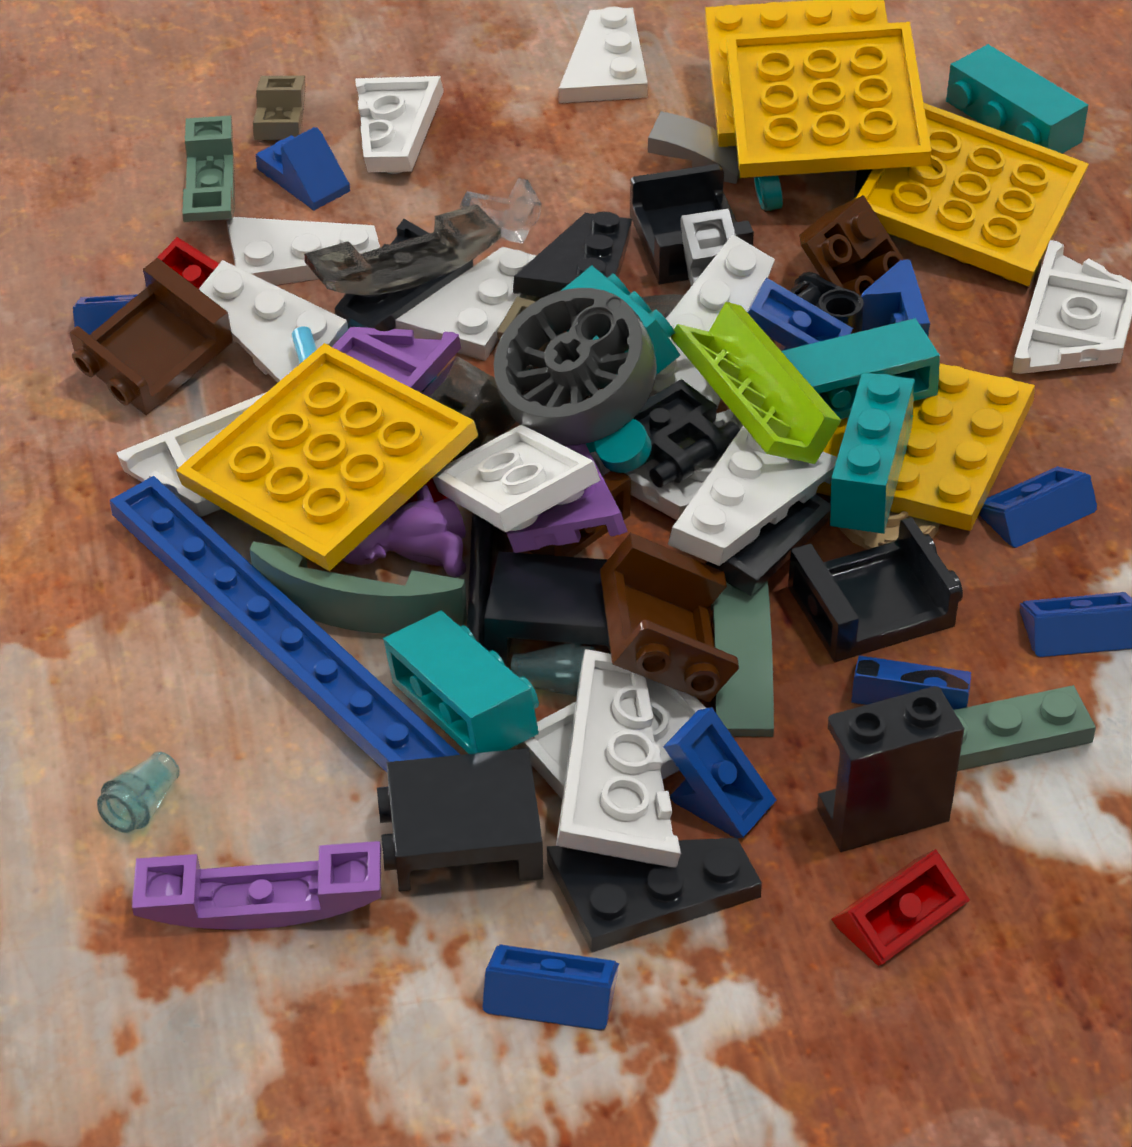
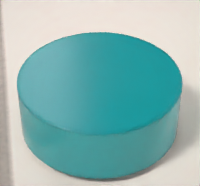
[754,175,783,212]
[595,419,652,473]

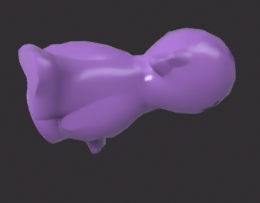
[342,485,466,578]

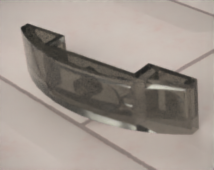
[304,204,501,295]

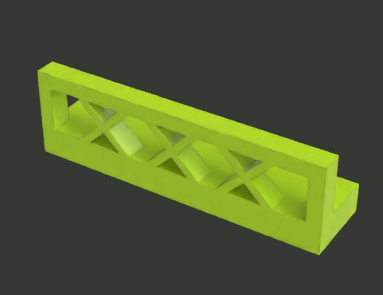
[671,302,842,464]

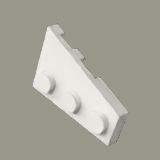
[559,6,648,103]
[355,76,444,174]
[226,217,381,285]
[395,246,536,361]
[199,260,348,383]

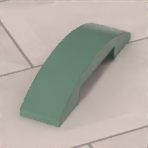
[182,116,235,222]
[250,541,467,634]
[711,581,774,737]

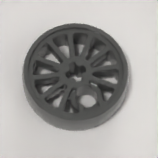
[494,288,657,445]

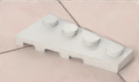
[649,234,775,408]

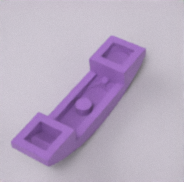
[132,841,381,930]

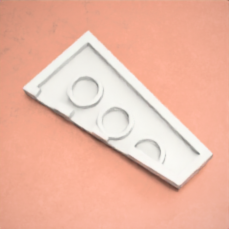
[668,426,837,566]
[556,649,681,868]

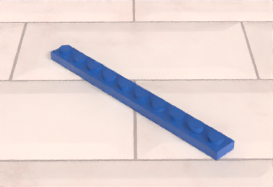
[110,476,460,772]

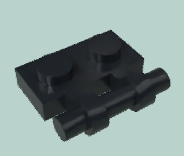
[633,379,740,488]

